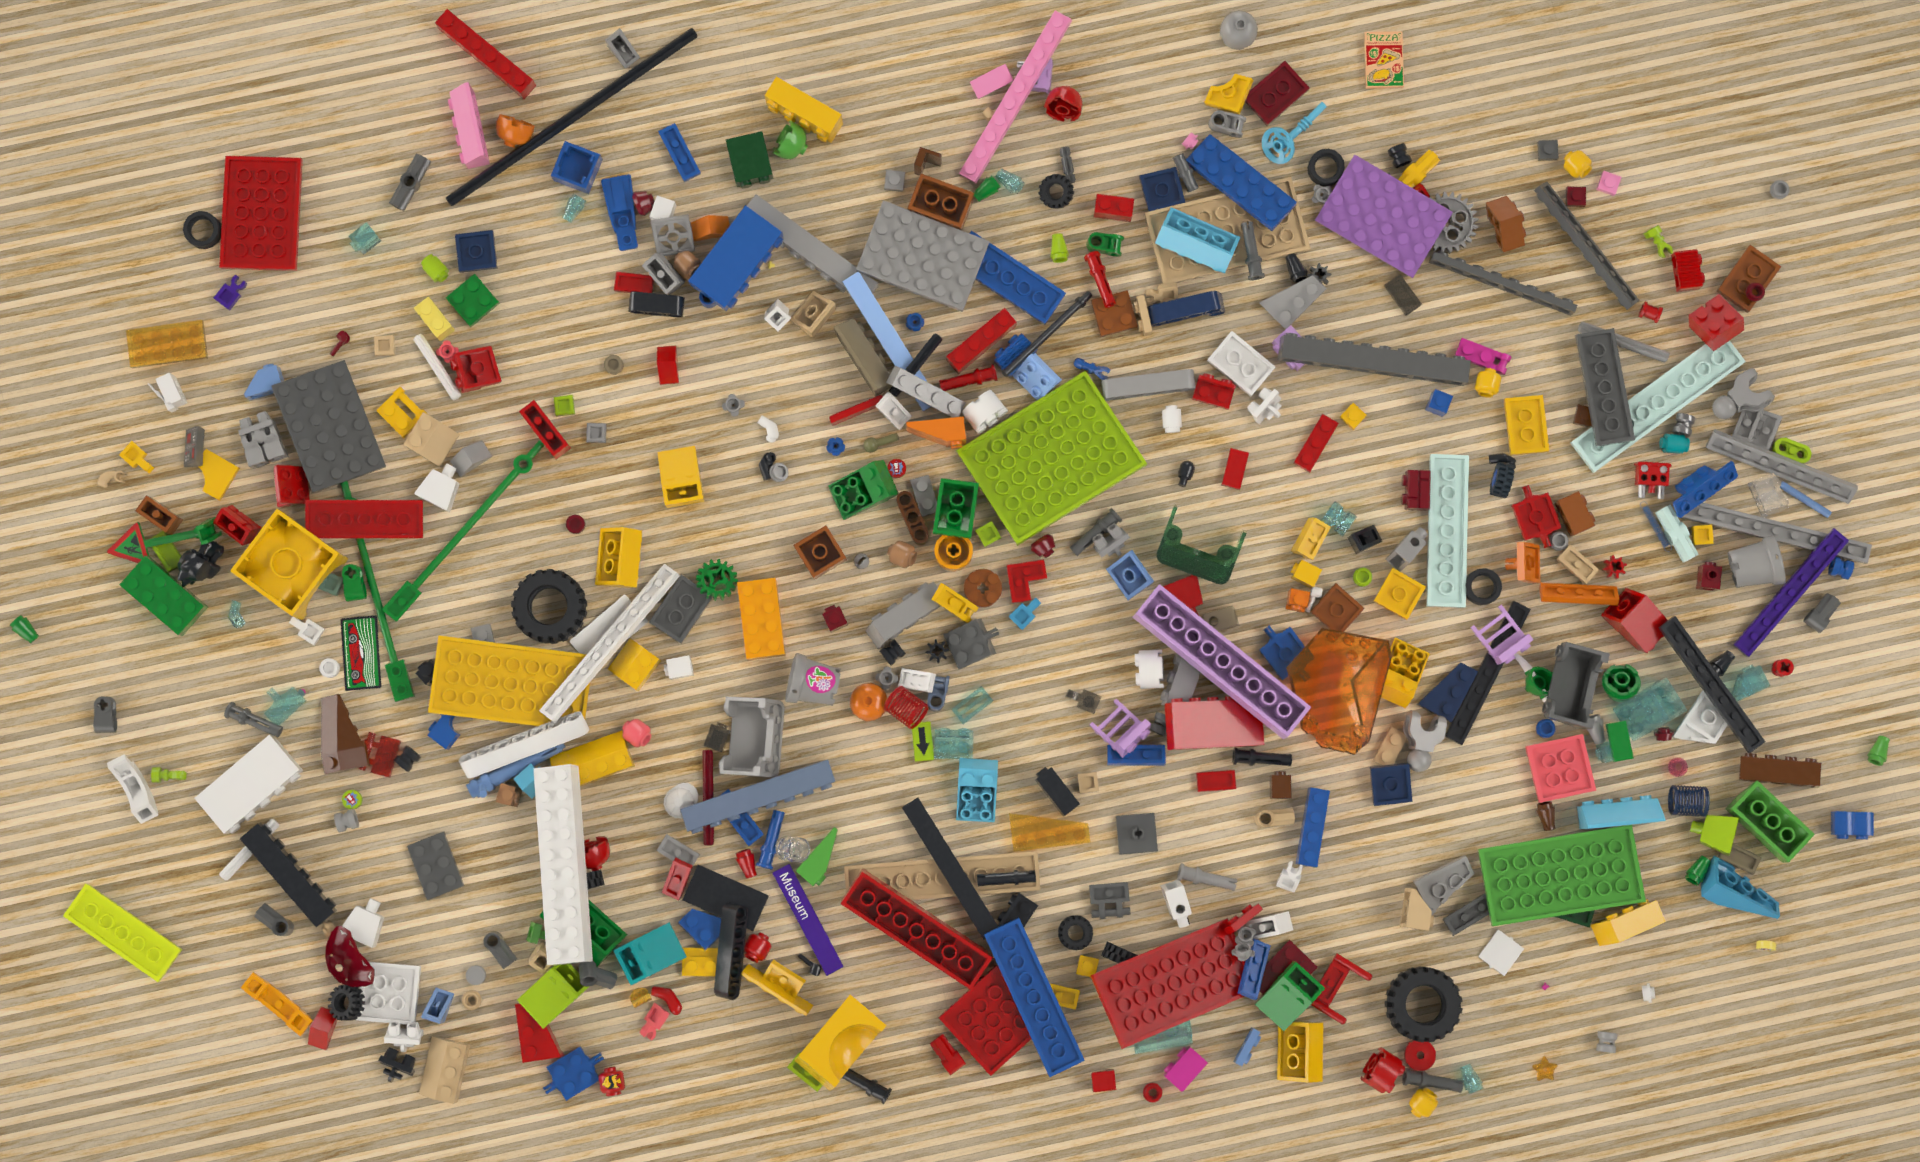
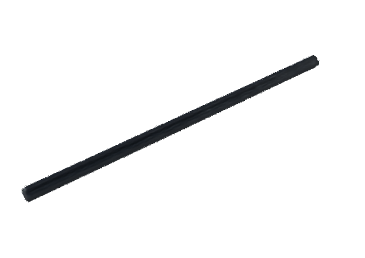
[446,28,698,206]

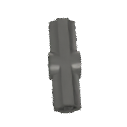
[389,153,431,211]

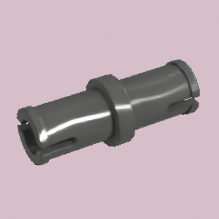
[1172,153,1199,193]

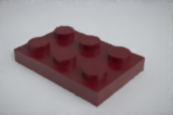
[1245,61,1310,126]
[1259,940,1318,995]

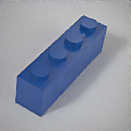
[1295,787,1330,868]

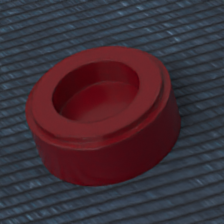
[566,514,586,534]

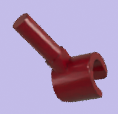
[330,331,350,357]

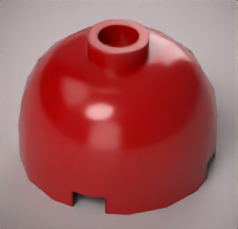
[1044,86,1083,122]
[584,836,610,871]

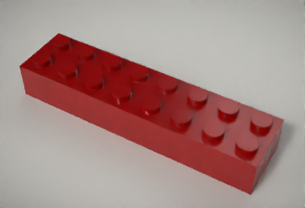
[841,868,993,990]

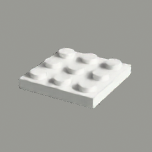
[356,961,421,1025]

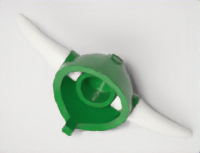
[1514,653,1555,721]

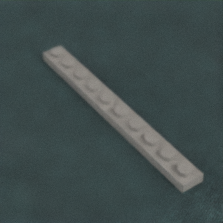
[1681,502,1872,564]

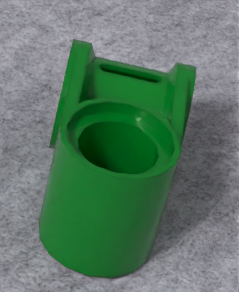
[1086,232,1124,257]
[342,564,367,602]

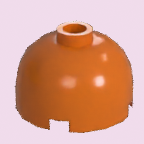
[496,114,535,148]
[850,683,888,721]

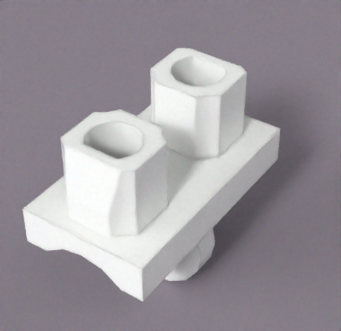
[1247,388,1281,425]
[384,1021,424,1052]

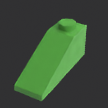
[796,827,838,886]

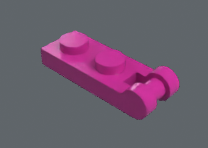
[1454,338,1511,375]

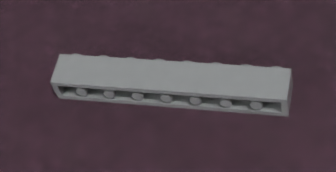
[747,195,878,301]

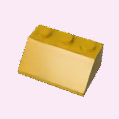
[595,527,642,588]
[1277,1021,1323,1083]

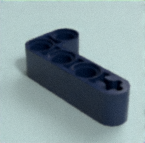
[1147,291,1225,327]

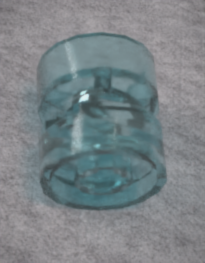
[1321,501,1357,537]

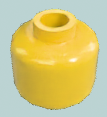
[1563,150,1592,178]
[1475,368,1501,398]
[1409,1088,1438,1118]

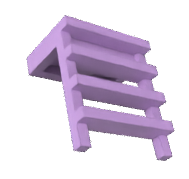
[1470,605,1533,665]
[1089,699,1151,758]

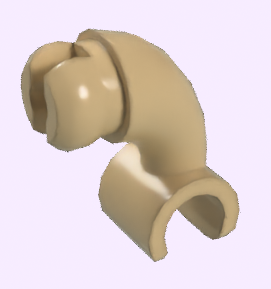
[97,471,127,488]

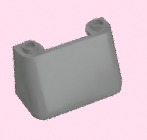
[719,696,784,778]

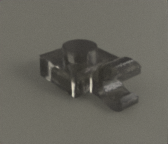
[1065,689,1102,714]

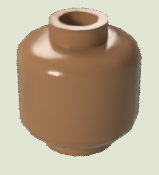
[673,251,701,279]
[887,541,917,568]

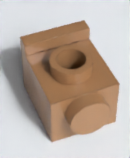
[496,783,522,807]

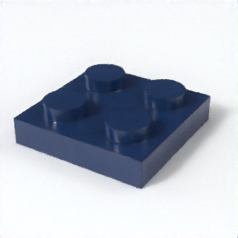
[1139,167,1186,212]
[455,230,498,273]
[1370,763,1413,806]

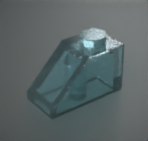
[1731,664,1770,702]

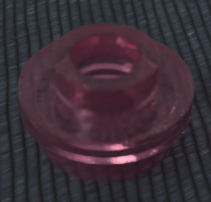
[1668,757,1688,777]

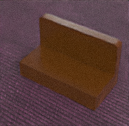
[914,147,942,176]

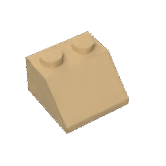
[403,412,460,467]
[1400,888,1434,931]

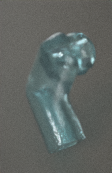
[228,600,245,628]

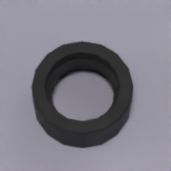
[1307,148,1345,187]
[183,211,221,249]
[1465,568,1502,606]

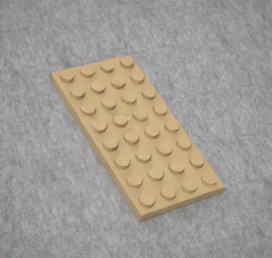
[1144,177,1311,284]

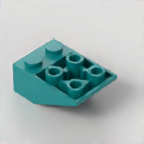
[613,922,687,985]

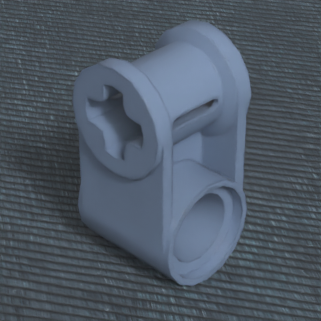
[927,676,950,712]

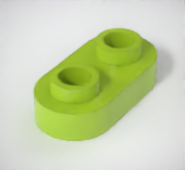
[1772,438,1812,464]

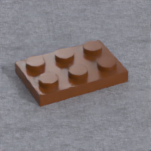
[1717,245,1782,313]

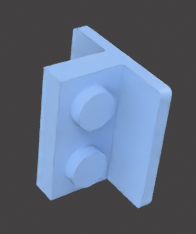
[1013,353,1062,400]

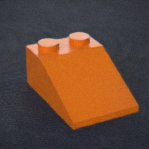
[906,417,966,449]

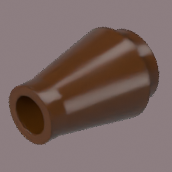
[1536,801,1556,831]

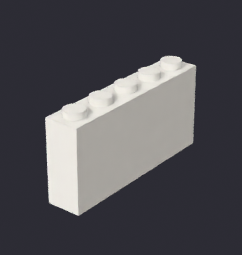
[194,735,303,834]

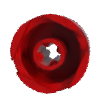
[1361,1047,1405,1093]

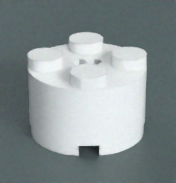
[962,390,1008,434]
[1135,649,1164,689]

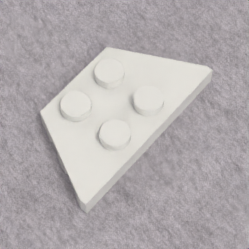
[1672,690,1727,744]

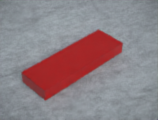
[829,395,882,426]

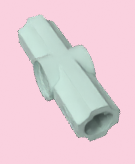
[1655,504,1699,563]

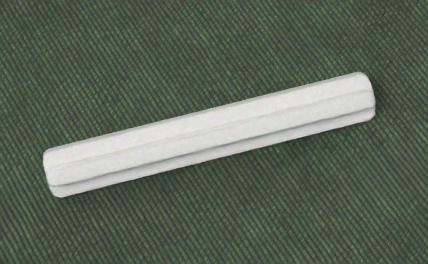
[414,334,461,400]
[219,819,279,881]

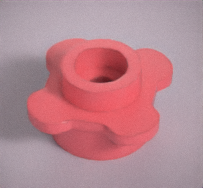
[436,340,459,363]

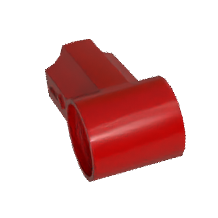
[930,1034,966,1076]

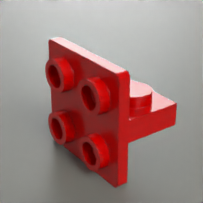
[273,465,310,508]

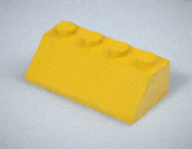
[549,730,635,787]

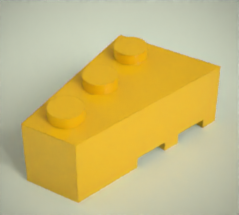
[1591,899,1666,946]

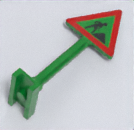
[107,517,222,563]

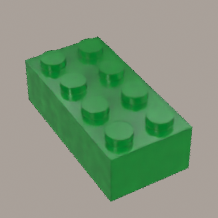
[119,556,208,636]

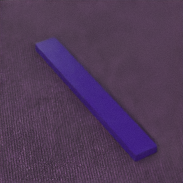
[1733,528,1849,657]

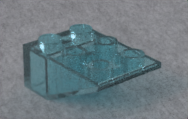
[1613,677,1687,742]

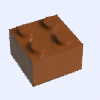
[793,525,847,580]

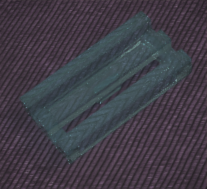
[951,686,993,725]

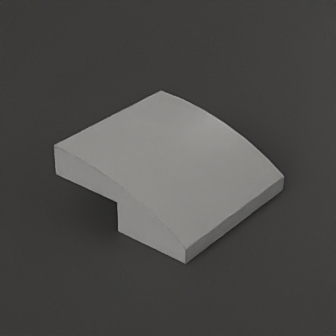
[1732,408,1783,451]

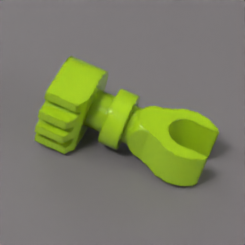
[1643,225,1673,258]
[151,767,187,783]

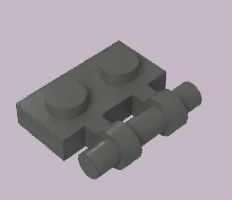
[1089,882,1131,919]

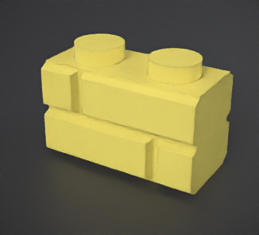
[414,297,455,341]

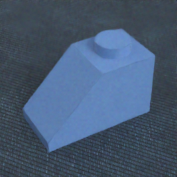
[244,364,284,400]

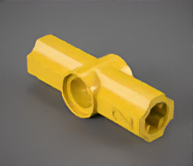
[1398,150,1440,188]

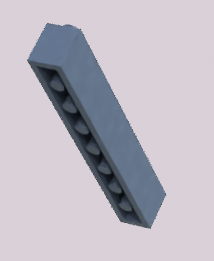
[680,760,836,834]

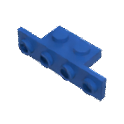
[1672,461,1738,518]

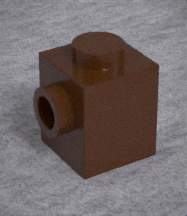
[1270,771,1292,799]

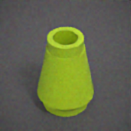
[1050,233,1069,263]

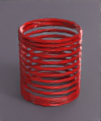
[884,686,929,729]

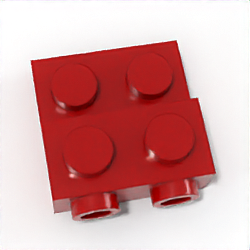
[450,346,502,393]

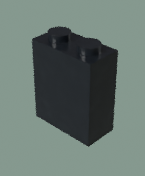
[1035,767,1080,817]

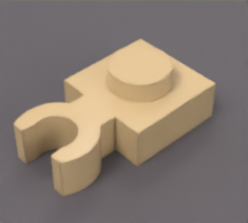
[1145,282,1179,305]

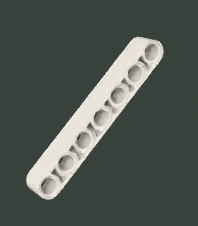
[458,712,590,778]

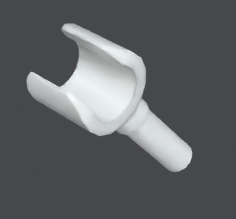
[1305,587,1322,613]

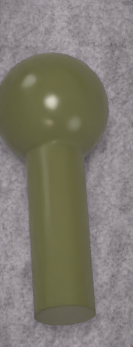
[864,433,899,453]

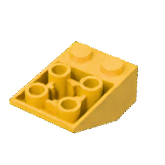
[657,446,705,508]
[1371,637,1430,709]

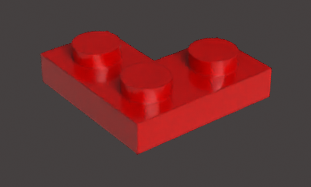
[1006,559,1047,604]

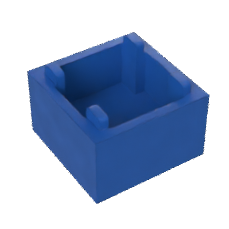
[551,141,603,194]

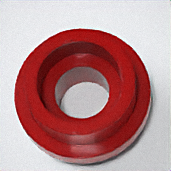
[1143,1083,1162,1103]

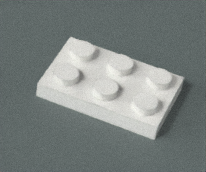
[1207,331,1275,397]

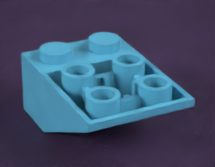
[956,758,998,822]

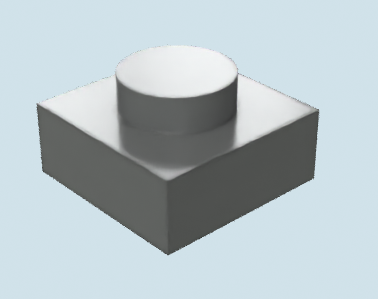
[1537,140,1559,161]

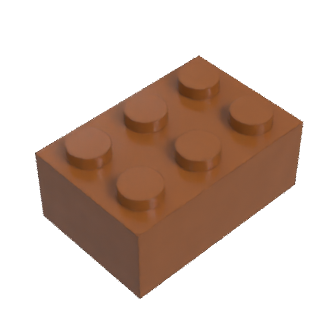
[907,174,974,230]

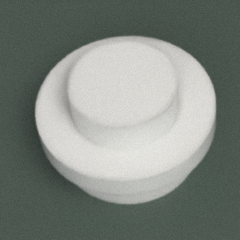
[1642,983,1655,1003]

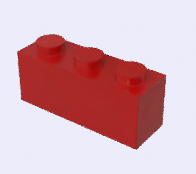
[519,400,571,460]

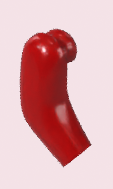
[651,986,682,1015]

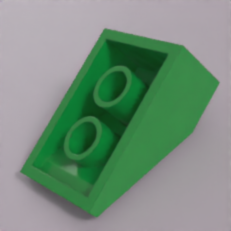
[933,478,979,539]

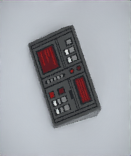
[184,426,205,467]

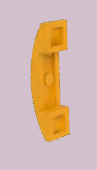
[241,972,313,1036]

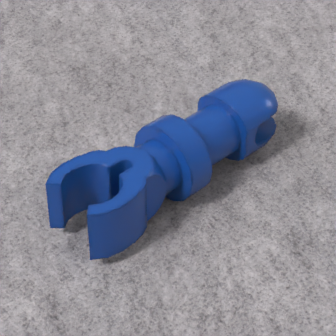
[1073,358,1111,380]

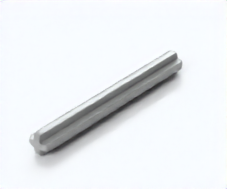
[1578,322,1670,362]

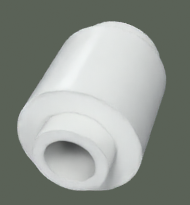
[1162,405,1182,433]

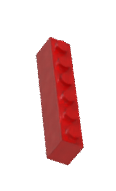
[435,9,536,99]

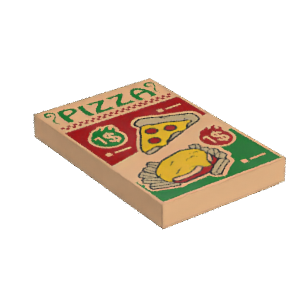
[1364,31,1404,89]

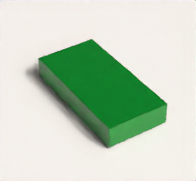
[1606,721,1634,762]

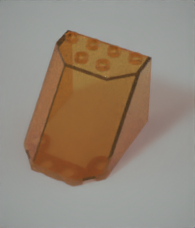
[1287,628,1392,755]

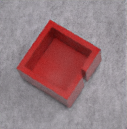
[1688,294,1744,351]

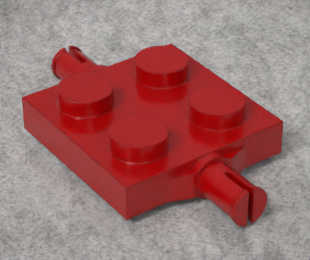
[1511,485,1562,548]

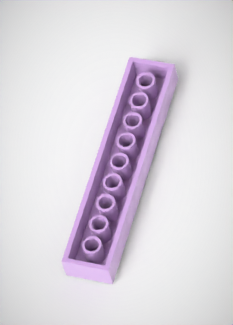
[1133,584,1311,739]

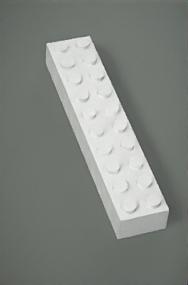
[533,764,593,965]

